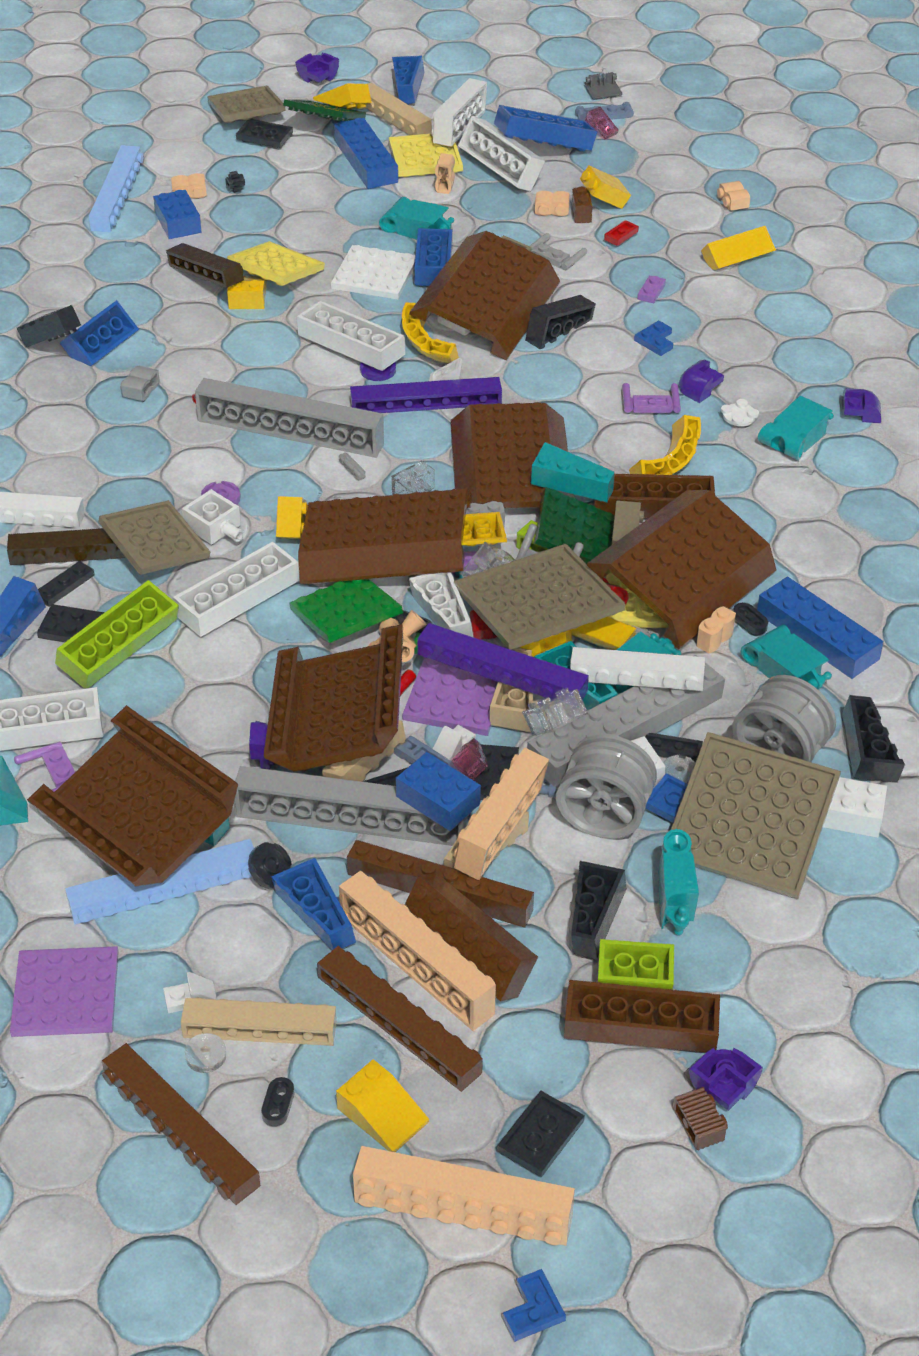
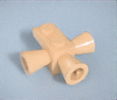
[368,610,427,662]

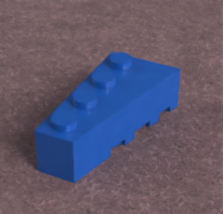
[392,55,425,105]
[0,576,46,657]
[271,858,356,950]

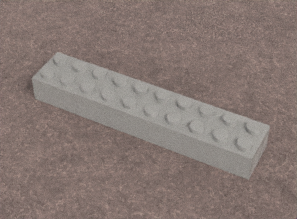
[195,378,384,458]
[527,655,725,787]
[235,766,468,846]

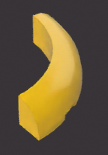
[402,302,459,364]
[629,415,701,475]

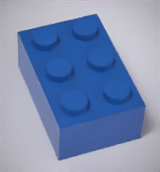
[153,189,202,239]
[396,752,481,831]

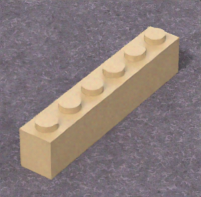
[366,82,432,135]
[181,997,337,1046]

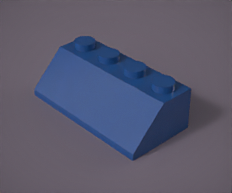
[60,300,139,366]

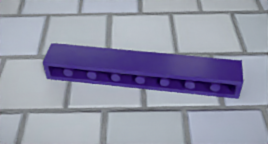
[350,377,502,413]
[417,623,589,708]

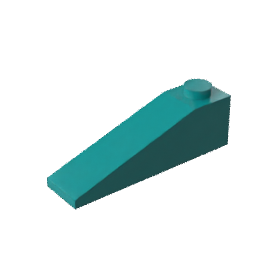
[0,756,28,826]

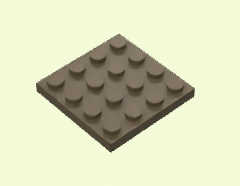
[207,85,286,123]
[98,500,211,575]

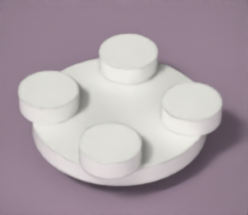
[721,399,759,426]

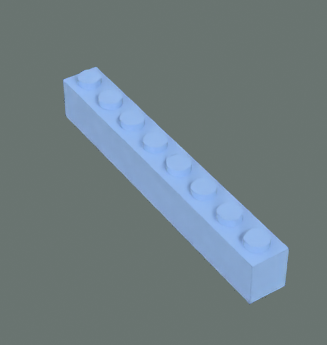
[89,145,144,232]
[65,839,254,925]

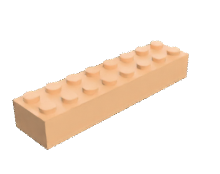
[339,871,496,1031]
[353,1146,575,1246]

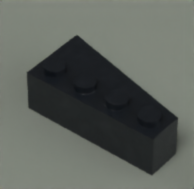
[525,295,596,350]
[17,305,81,348]
[842,695,905,783]
[571,861,627,959]

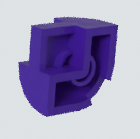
[295,52,339,83]
[679,360,724,403]
[842,388,881,424]
[249,721,275,770]
[689,1048,763,1111]

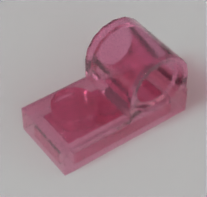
[585,106,619,139]
[451,738,488,780]

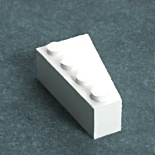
[409,572,473,637]

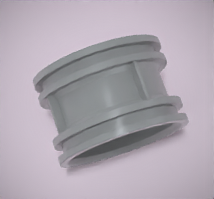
[732,675,836,762]
[556,734,657,839]

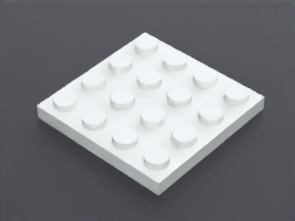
[331,245,416,300]

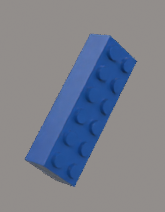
[494,105,597,151]
[334,118,398,189]
[757,576,884,679]

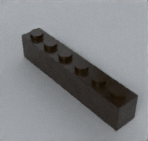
[166,243,244,288]
[7,528,126,565]

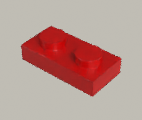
[604,220,639,246]

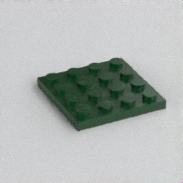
[283,99,366,121]
[534,487,615,564]

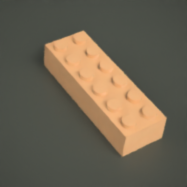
[453,747,549,880]

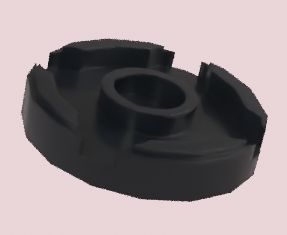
[248,842,292,889]

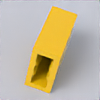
[580,165,631,209]

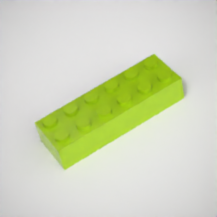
[55,580,179,689]

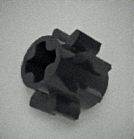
[225,171,245,193]

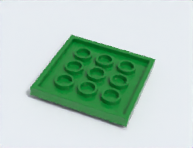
[289,579,403,643]

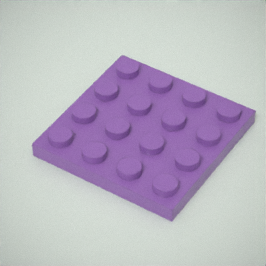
[403,657,498,736]
[10,946,119,1037]

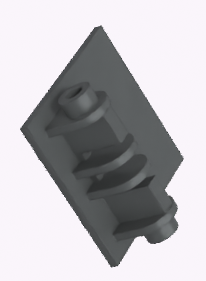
[584,72,623,99]

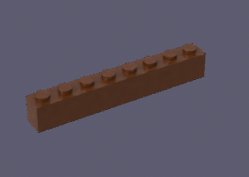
[347,840,534,928]
[317,946,483,1092]
[102,1043,261,1205]

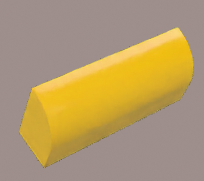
[701,226,776,270]
[571,617,636,650]

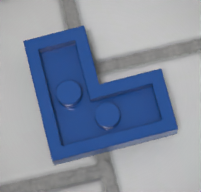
[634,320,673,356]
[503,1269,566,1342]

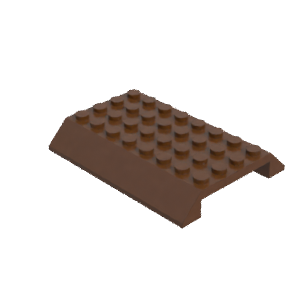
[409,231,560,361]
[451,402,574,508]
[298,488,472,584]
[587,490,777,650]
[263,624,404,771]
[27,705,238,886]

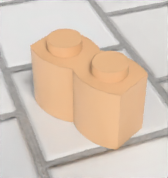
[435,153,455,194]
[171,173,207,198]
[717,181,750,211]
[535,191,570,216]
[697,606,736,653]

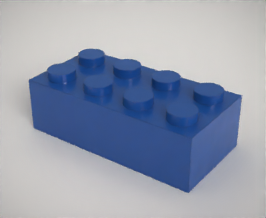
[415,228,453,286]

